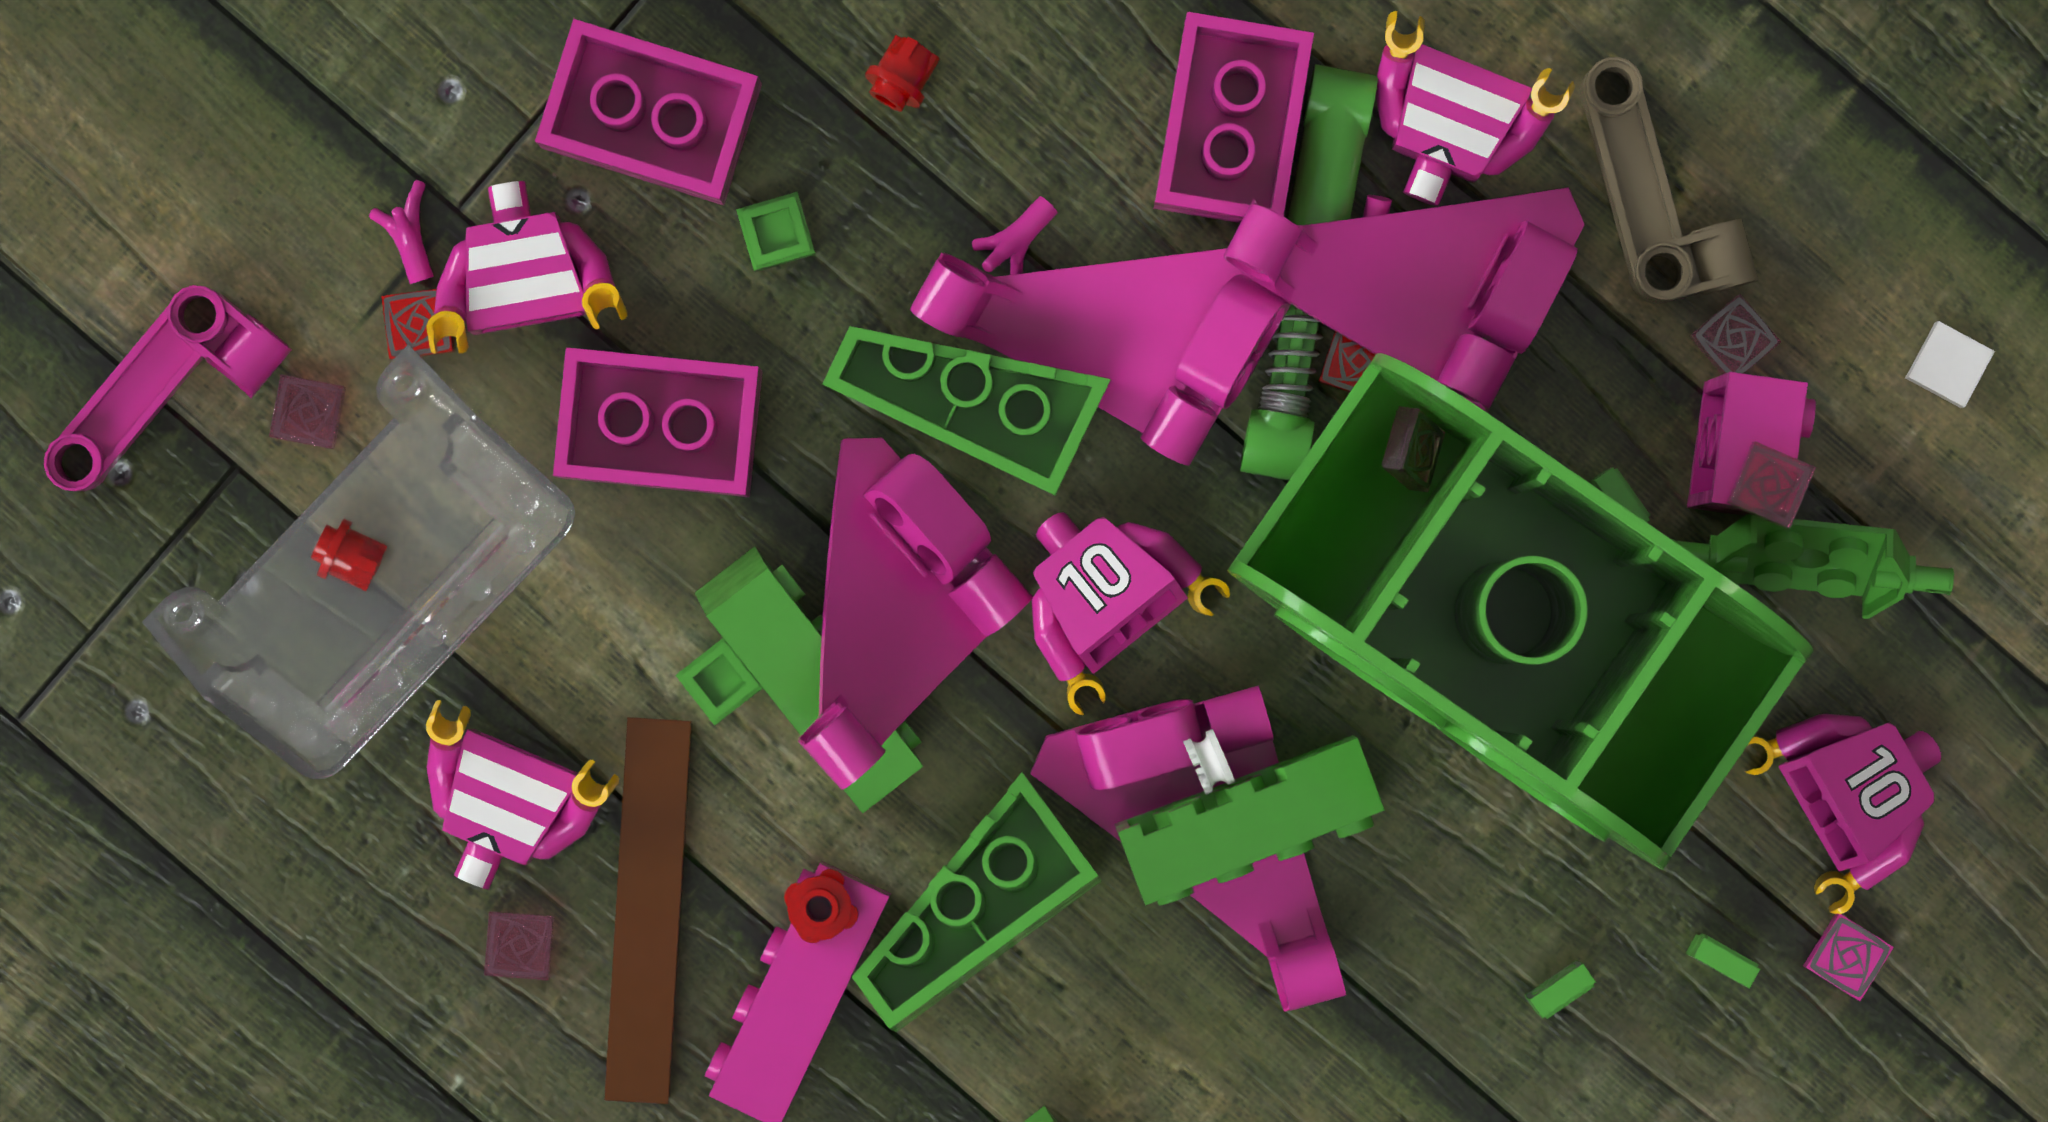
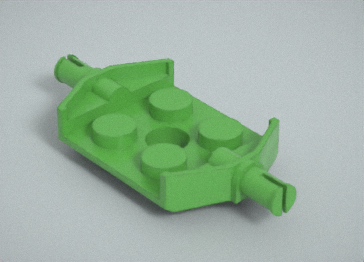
[1672,514,1954,619]

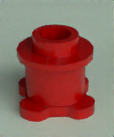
[784,869,859,943]

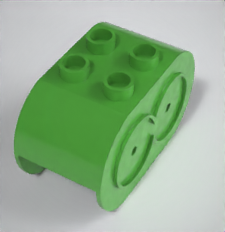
[1227,353,1814,870]

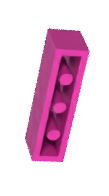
[705,861,891,1122]

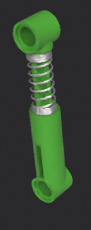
[1240,64,1378,480]

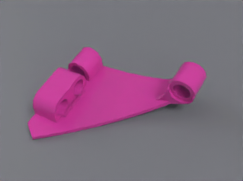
[1224,187,1585,412]
[910,248,1291,466]
[798,438,1033,790]
[1030,685,1346,1012]

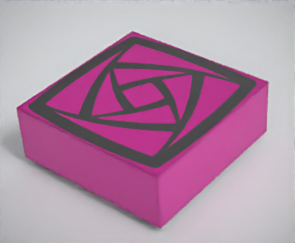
[1803,914,1894,1001]

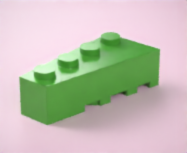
[822,326,1111,496]
[695,546,923,814]
[1114,735,1384,906]
[852,772,1102,1032]

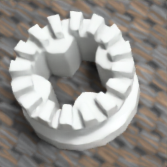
[1183,729,1235,795]

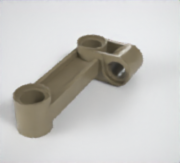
[1579,57,1758,304]

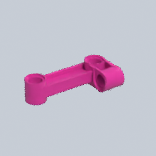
[44,285,292,491]

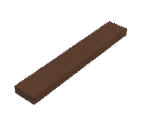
[604,717,693,1104]

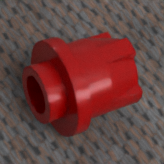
[865,35,940,112]
[311,518,388,592]

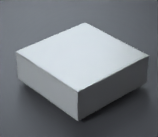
[1905,321,1995,408]

